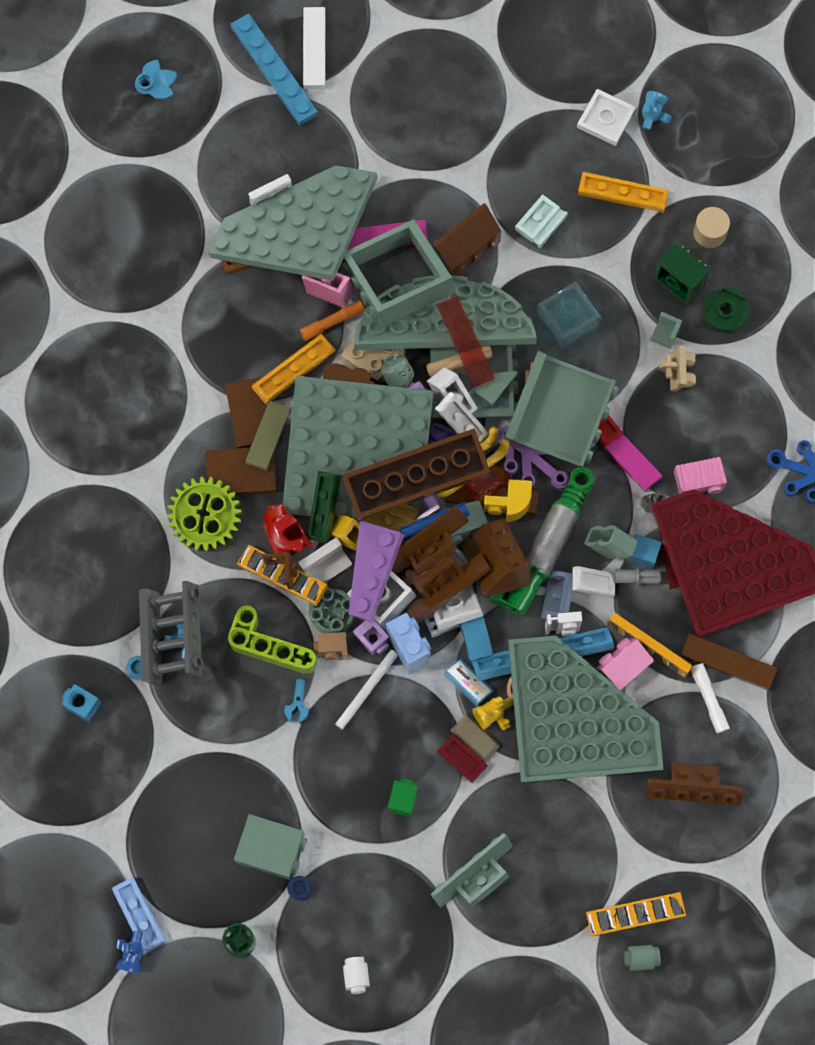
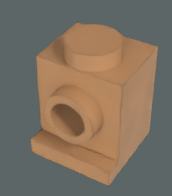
[314,632,348,661]

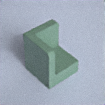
[650,312,682,349]

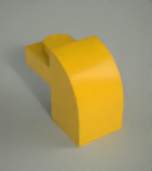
[484,480,532,522]

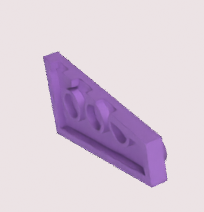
[349,521,404,622]

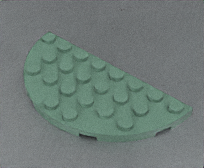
[354,275,537,351]

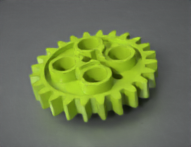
[167,476,242,552]

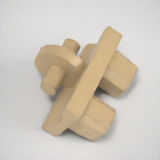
[659,345,696,392]

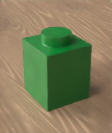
[388,778,418,817]

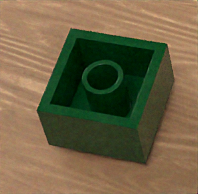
[654,242,710,306]

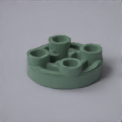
[309,588,355,634]

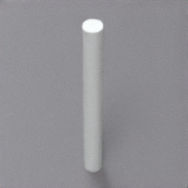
[335,650,398,730]

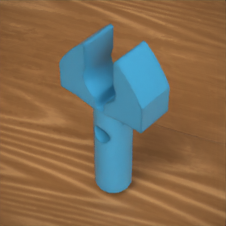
[284,679,309,724]

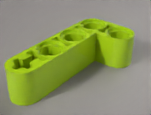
[228,606,317,674]

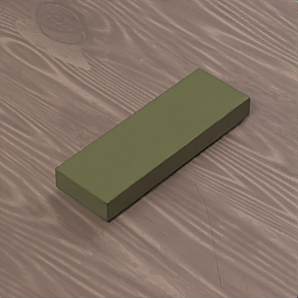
[245,401,291,471]

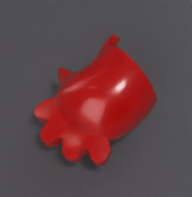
[262,504,312,555]

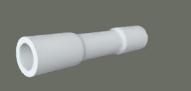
[691,663,730,734]

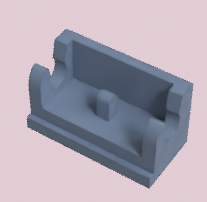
[541,571,573,620]

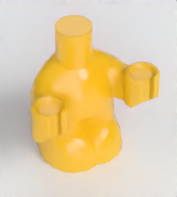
[473,697,513,730]

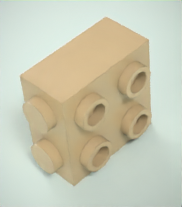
[341,339,406,385]

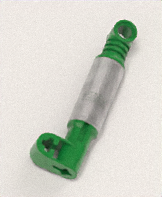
[488,467,593,616]

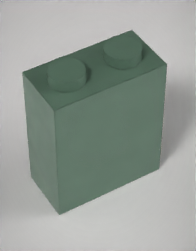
[234,814,307,880]

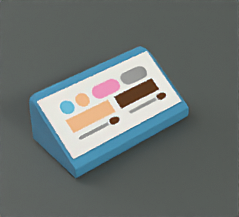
[444,658,494,707]

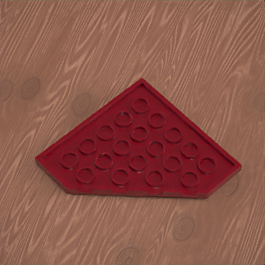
[649,489,815,637]

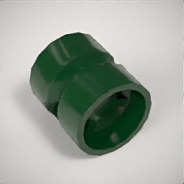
[222,923,256,958]

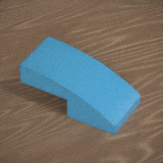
[460,616,493,660]

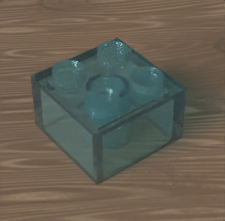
[537,281,601,349]

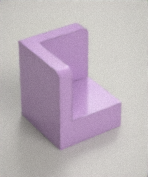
[416,495,446,519]

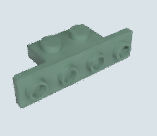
[431,833,513,908]

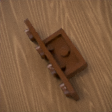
[391,506,469,575]
[407,554,491,623]
[646,763,744,805]

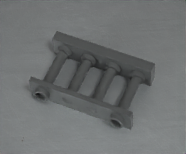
[139,581,203,685]

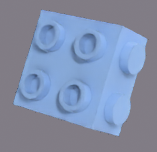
[386,613,431,674]

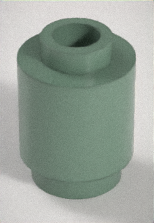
[624,945,661,971]

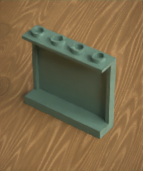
[505,351,619,467]

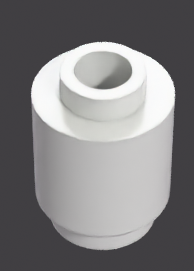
[343,957,370,994]

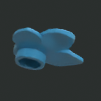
[135,60,177,99]

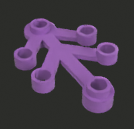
[497,426,569,491]

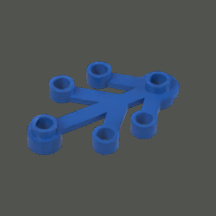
[766,440,815,504]

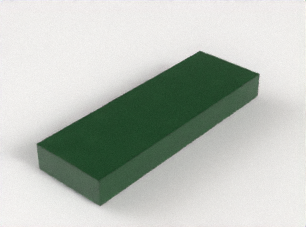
[307,471,341,543]

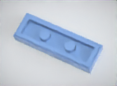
[112,877,166,953]

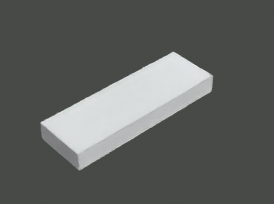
[435,392,488,442]

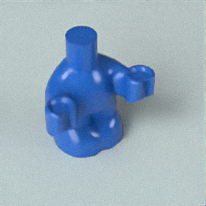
[116,930,143,973]

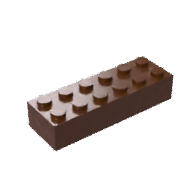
[342,428,490,522]

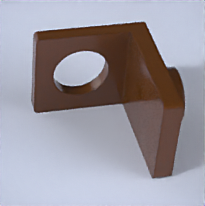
[262,552,297,590]

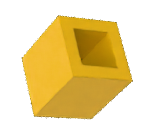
[331,515,360,550]

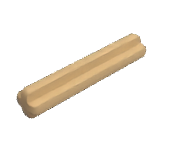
[427,346,492,377]

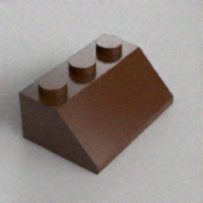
[434,203,501,276]
[461,519,530,598]

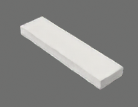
[303,7,325,89]

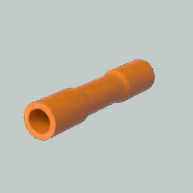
[299,300,365,341]

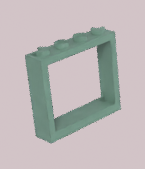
[342,219,455,327]

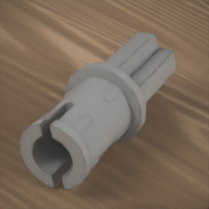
[615,567,661,586]

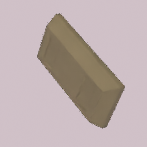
[450,713,500,762]

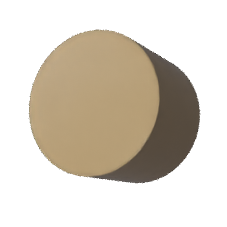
[693,207,730,248]

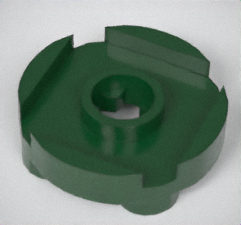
[703,288,749,334]

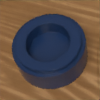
[287,876,312,901]

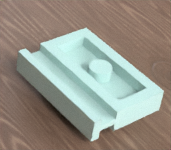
[515,194,568,248]

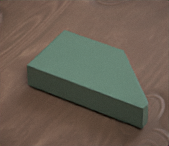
[474,371,518,407]

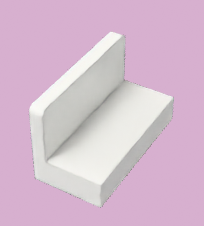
[298,537,352,583]

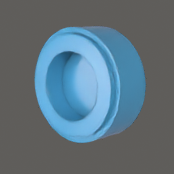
[126,656,141,680]

